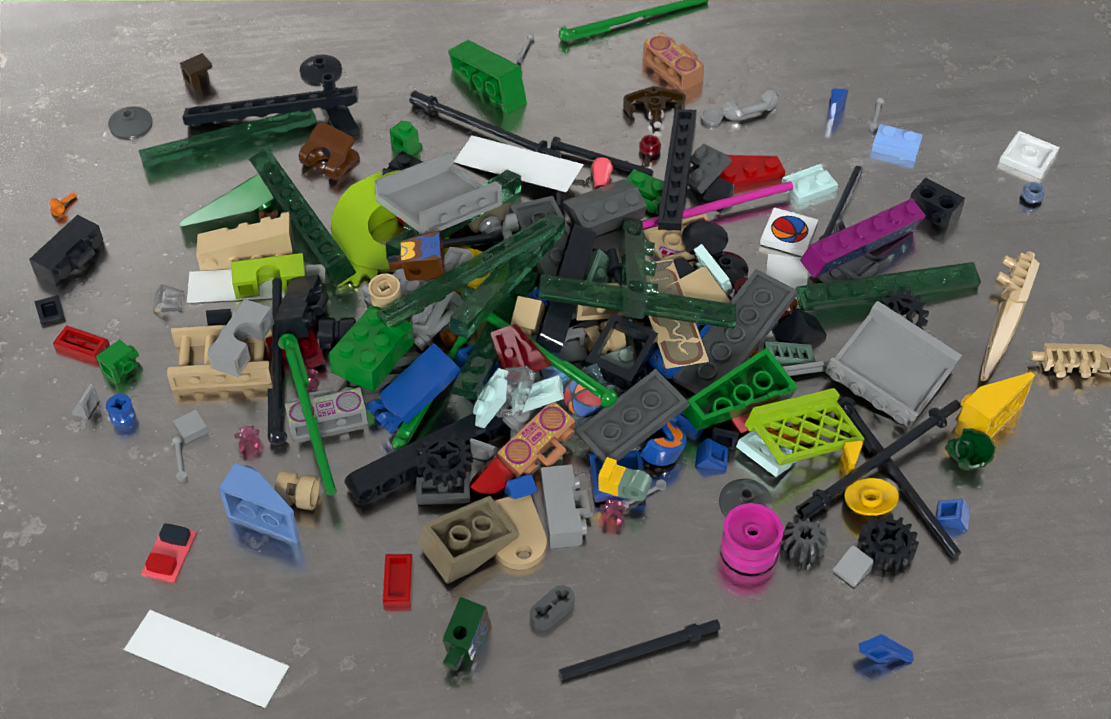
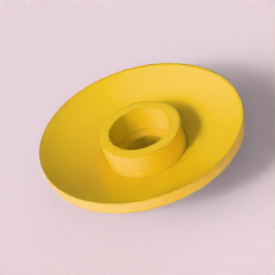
[845,478,899,516]

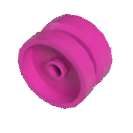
[720,503,783,574]

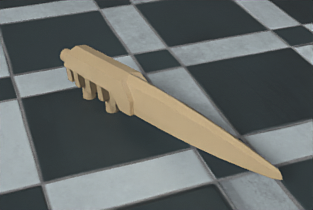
[980,251,1040,381]
[1030,343,1111,378]

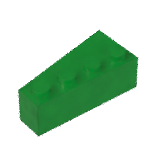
[448,40,527,114]
[682,348,798,431]

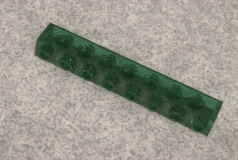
[249,147,357,286]

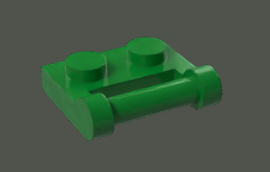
[626,169,664,215]

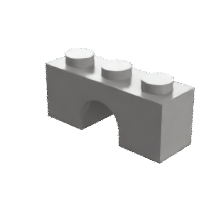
[208,299,274,377]

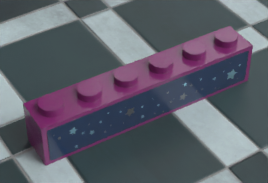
[800,198,926,279]

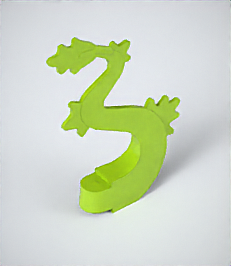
[328,170,517,321]

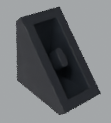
[772,308,827,344]

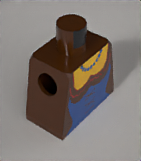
[388,230,446,281]

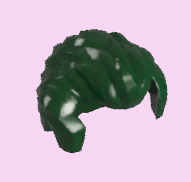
[945,428,996,471]

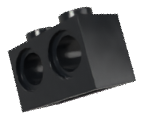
[910,177,965,229]

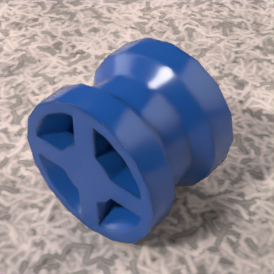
[106,394,136,426]

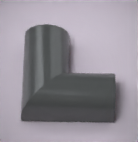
[416,472,470,505]

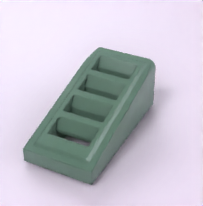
[763,342,816,367]

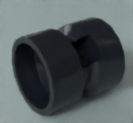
[319,317,356,349]

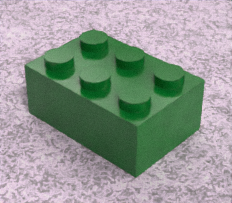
[329,305,414,392]

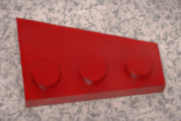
[718,155,786,189]

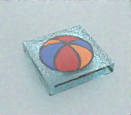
[557,363,608,428]

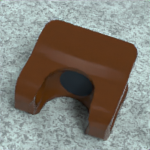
[299,123,360,180]

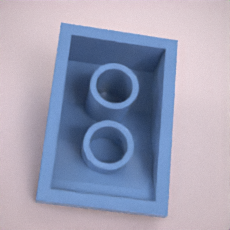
[219,463,300,543]

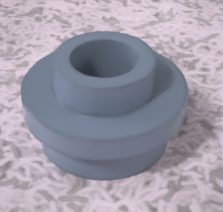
[1021,182,1045,203]

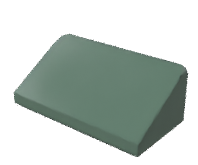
[580,249,610,292]

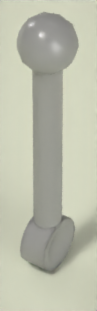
[516,33,535,63]
[869,97,884,132]
[172,435,188,483]
[619,479,666,510]

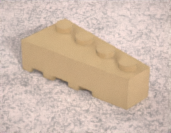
[196,212,295,271]

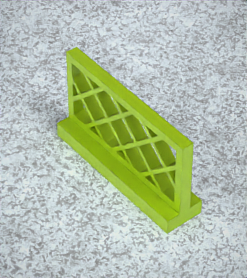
[745,388,864,465]

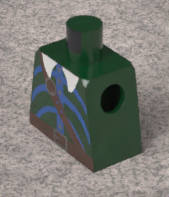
[442,597,491,671]

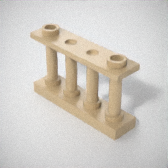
[167,325,272,390]

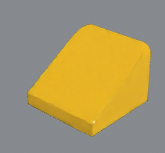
[841,441,863,475]

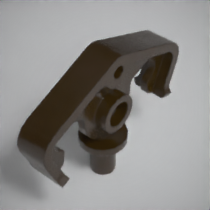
[623,86,686,128]

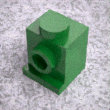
[389,120,423,155]
[96,339,139,385]

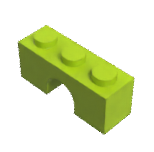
[231,253,306,299]

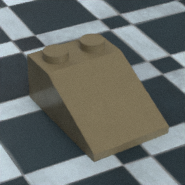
[418,496,520,584]

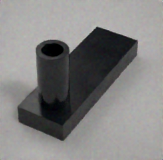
[321,73,359,137]

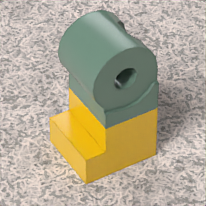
[599,457,652,501]

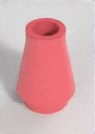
[591,158,613,190]

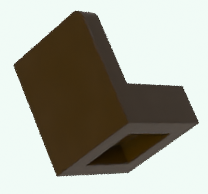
[180,53,213,91]

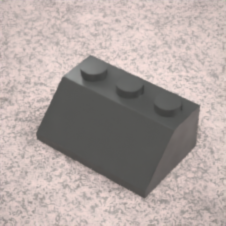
[562,179,647,236]

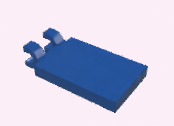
[365,343,463,434]

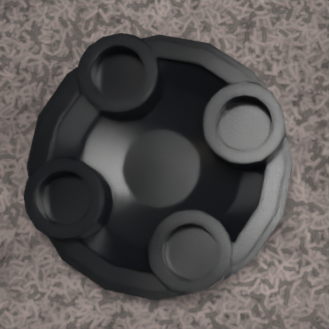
[682,220,729,257]

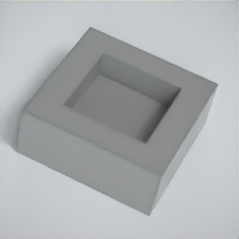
[173,410,209,444]

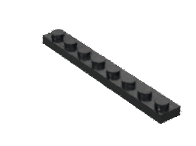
[182,86,359,126]
[658,109,697,231]

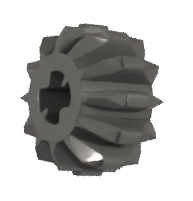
[782,516,828,563]

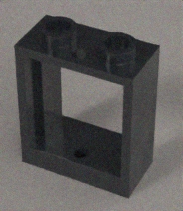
[585,313,658,391]

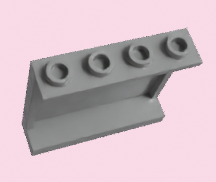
[375,152,502,235]
[825,301,962,428]

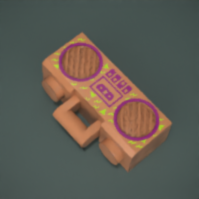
[643,32,704,91]
[497,402,575,478]

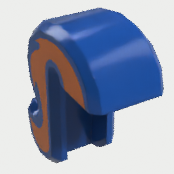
[640,416,687,466]

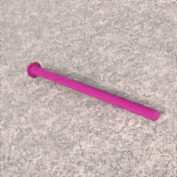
[622,181,794,237]

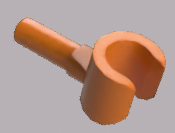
[49,192,77,216]

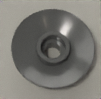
[108,106,152,138]
[719,479,772,516]

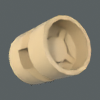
[368,274,405,317]
[584,320,626,357]
[274,471,320,511]

